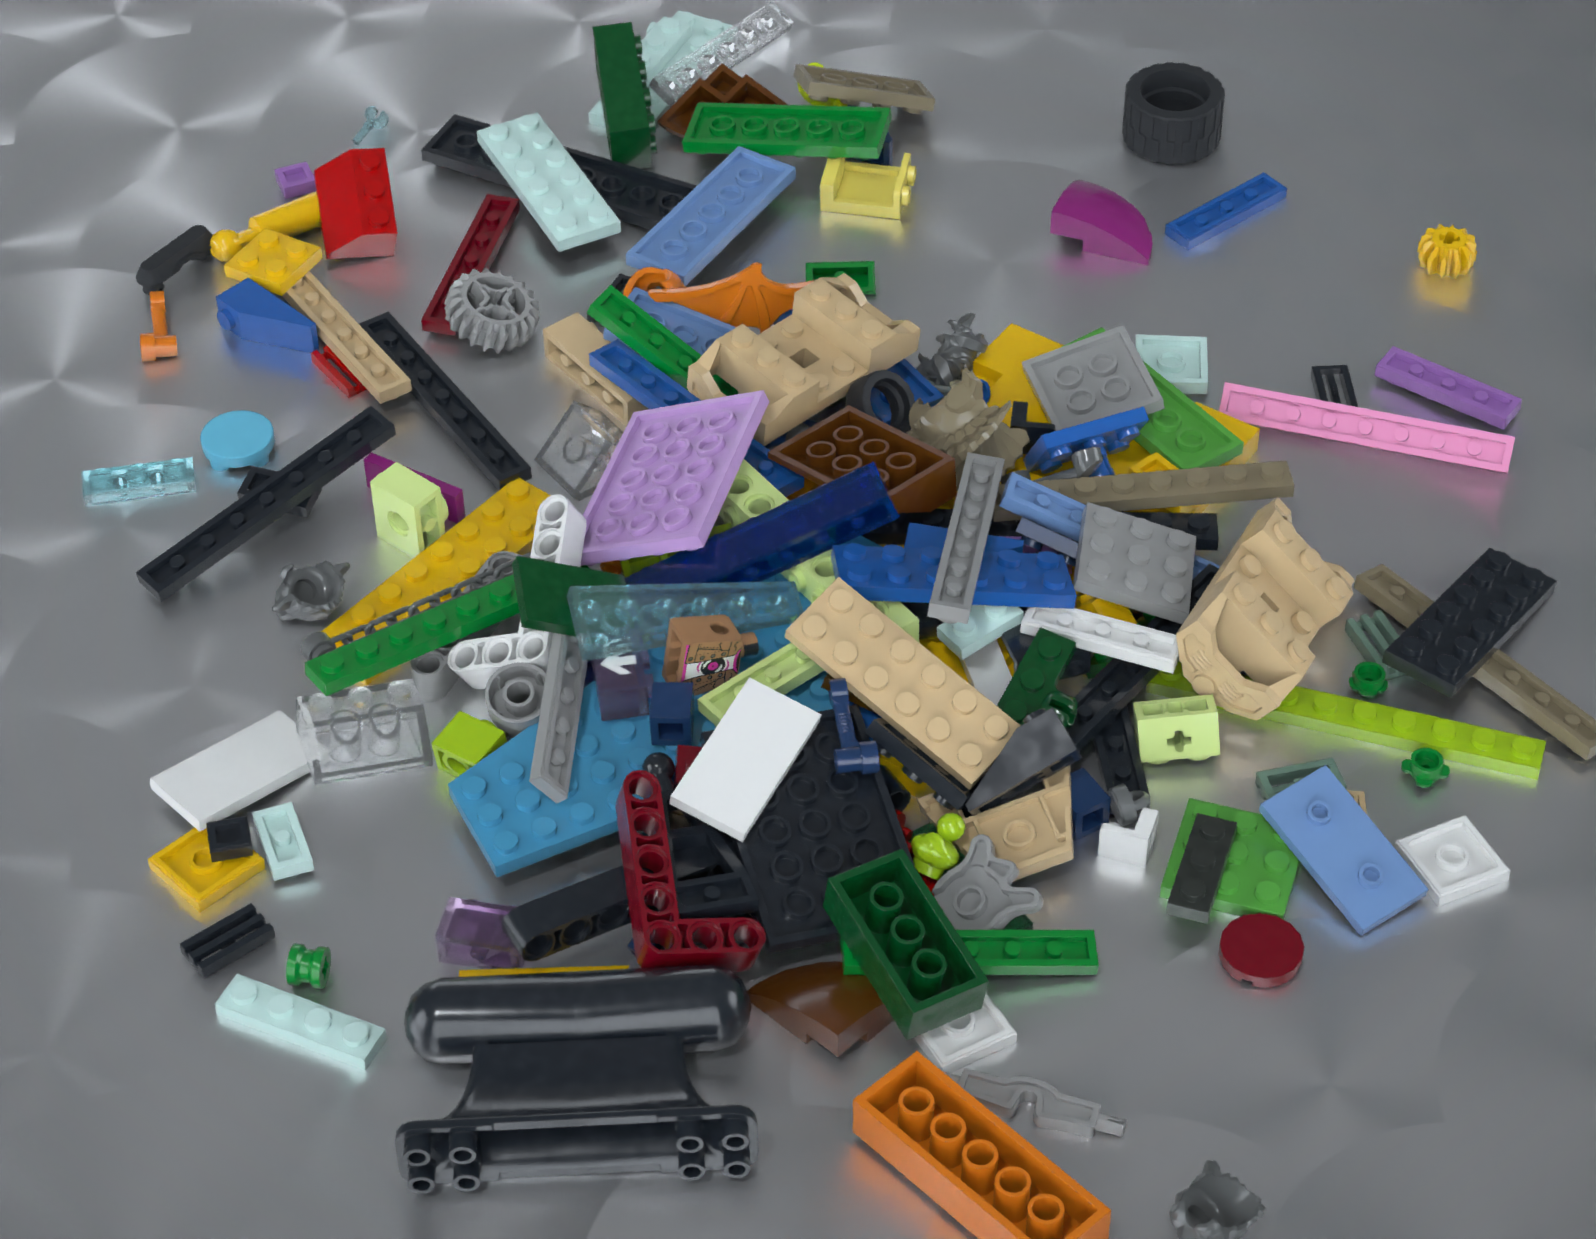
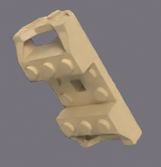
[687,273,921,446]
[1176,497,1355,721]

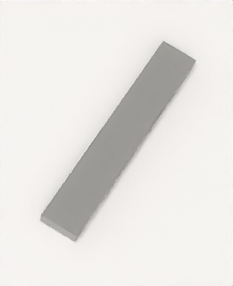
[529,633,591,804]

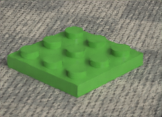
[1160,798,1300,920]

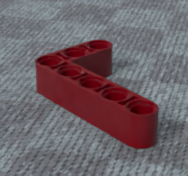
[615,770,766,972]

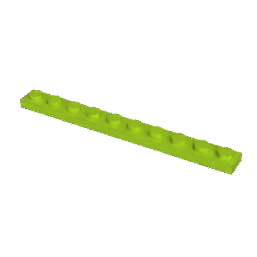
[1146,660,1546,780]

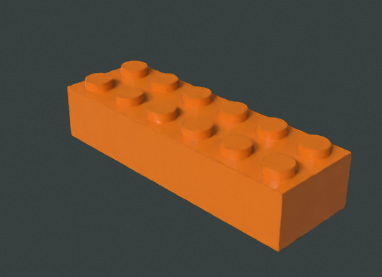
[853,1051,1111,1239]

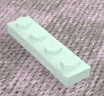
[215,974,387,1071]

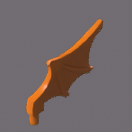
[648,262,813,333]

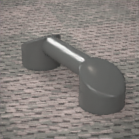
[1001,447,1103,484]

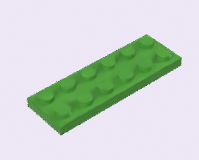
[1060,327,1244,469]

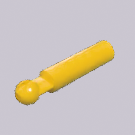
[210,191,321,262]

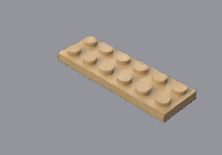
[785,577,1021,790]

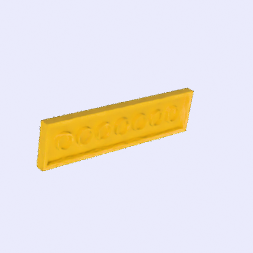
[321,478,551,686]

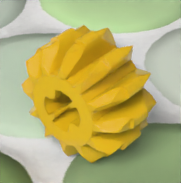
[1417,224,1477,279]

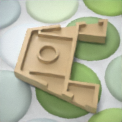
[917,765,1074,881]

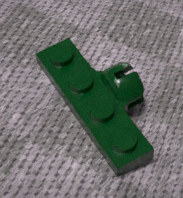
[997,627,1078,733]

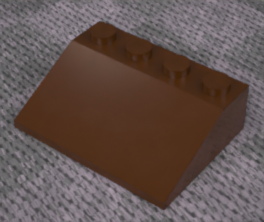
[768,405,957,513]

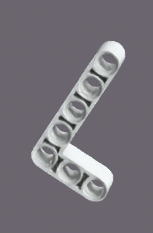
[448,494,586,689]

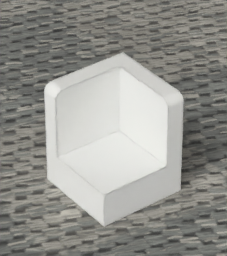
[1098,807,1159,867]

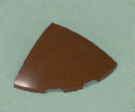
[657,63,788,138]
[747,961,894,1057]

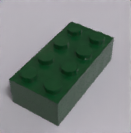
[592,22,657,169]
[823,848,989,1040]

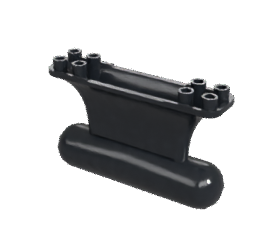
[395,965,759,1194]

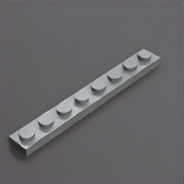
[927,452,1005,624]

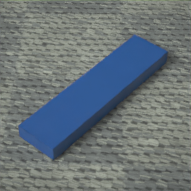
[1165,172,1287,250]

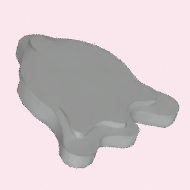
[932,834,1044,930]

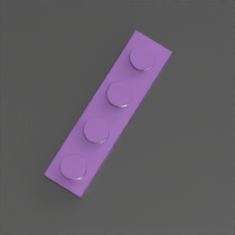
[1375,346,1522,430]

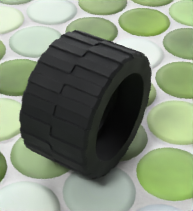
[1122,62,1225,165]

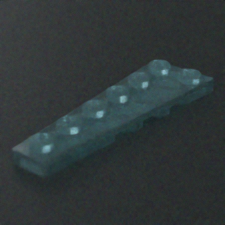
[566,581,803,660]

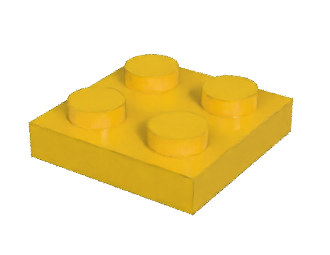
[224,228,323,296]

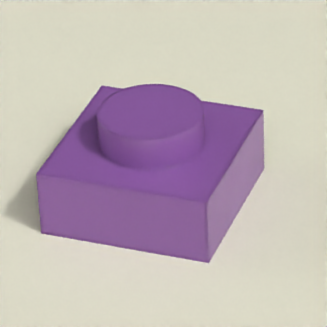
[274,162,316,199]

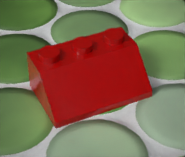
[314,148,398,259]

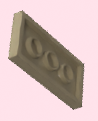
[793,64,936,114]

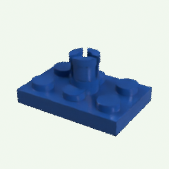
[1023,406,1149,477]

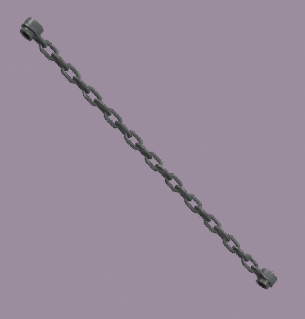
[301,423,810,661]

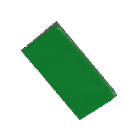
[805,261,876,296]

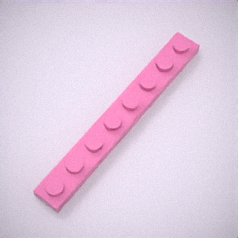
[1219,382,1515,474]

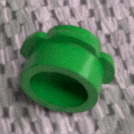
[1349,662,1388,698]

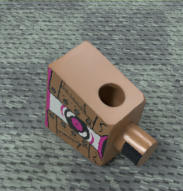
[662,614,759,696]

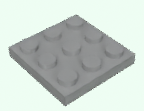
[1022,325,1164,431]
[1073,502,1196,624]

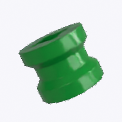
[286,943,331,989]

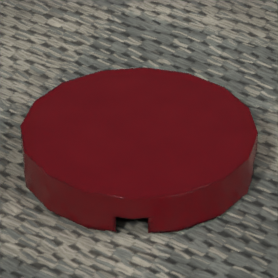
[1218,913,1305,988]

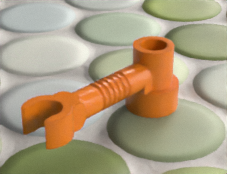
[140,291,177,362]

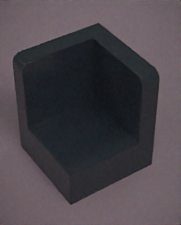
[1010,401,1055,454]

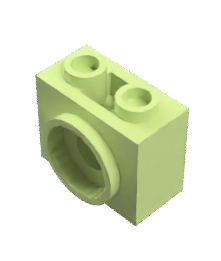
[370,462,449,558]

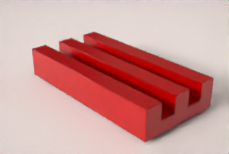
[311,346,367,398]

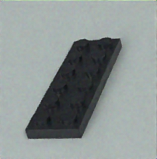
[1382,548,1557,698]

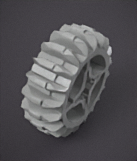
[445,268,540,353]

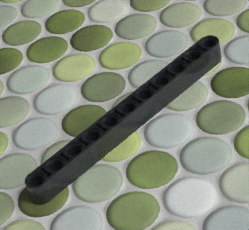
[501,765,911,962]

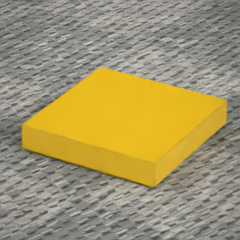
[148,828,265,912]

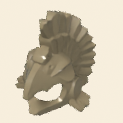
[908,368,1030,491]

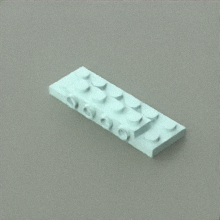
[589,10,735,129]

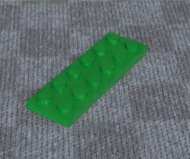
[682,102,892,160]

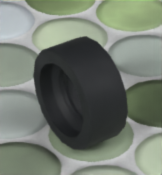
[845,370,915,433]

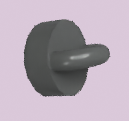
[1108,783,1150,827]

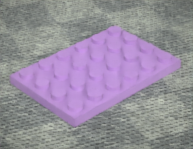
[581,390,769,566]

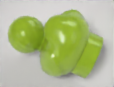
[911,813,965,880]

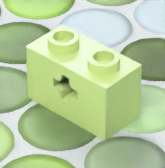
[1133,694,1220,765]

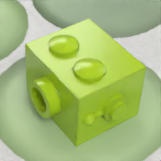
[431,711,507,777]

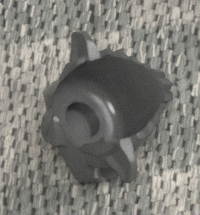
[916,313,988,386]
[272,560,350,621]
[1169,1160,1266,1239]

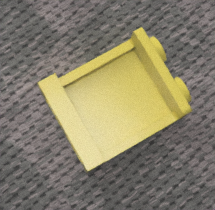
[820,153,917,220]

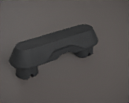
[136,225,213,295]

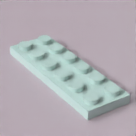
[477,112,621,252]

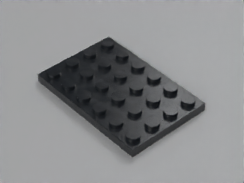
[700,705,915,954]

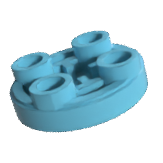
[200,410,275,471]

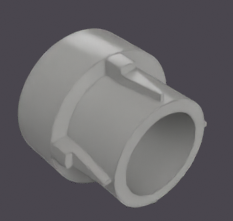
[485,662,546,739]

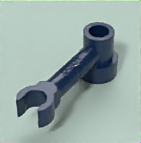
[828,678,880,775]

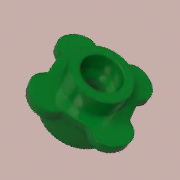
[1401,748,1450,788]

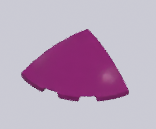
[1050,180,1152,265]

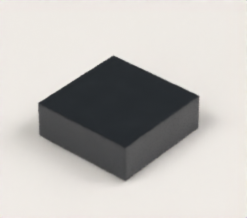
[206,816,253,862]

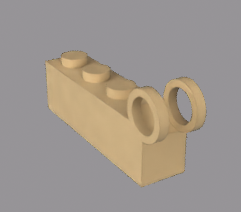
[543,312,648,426]

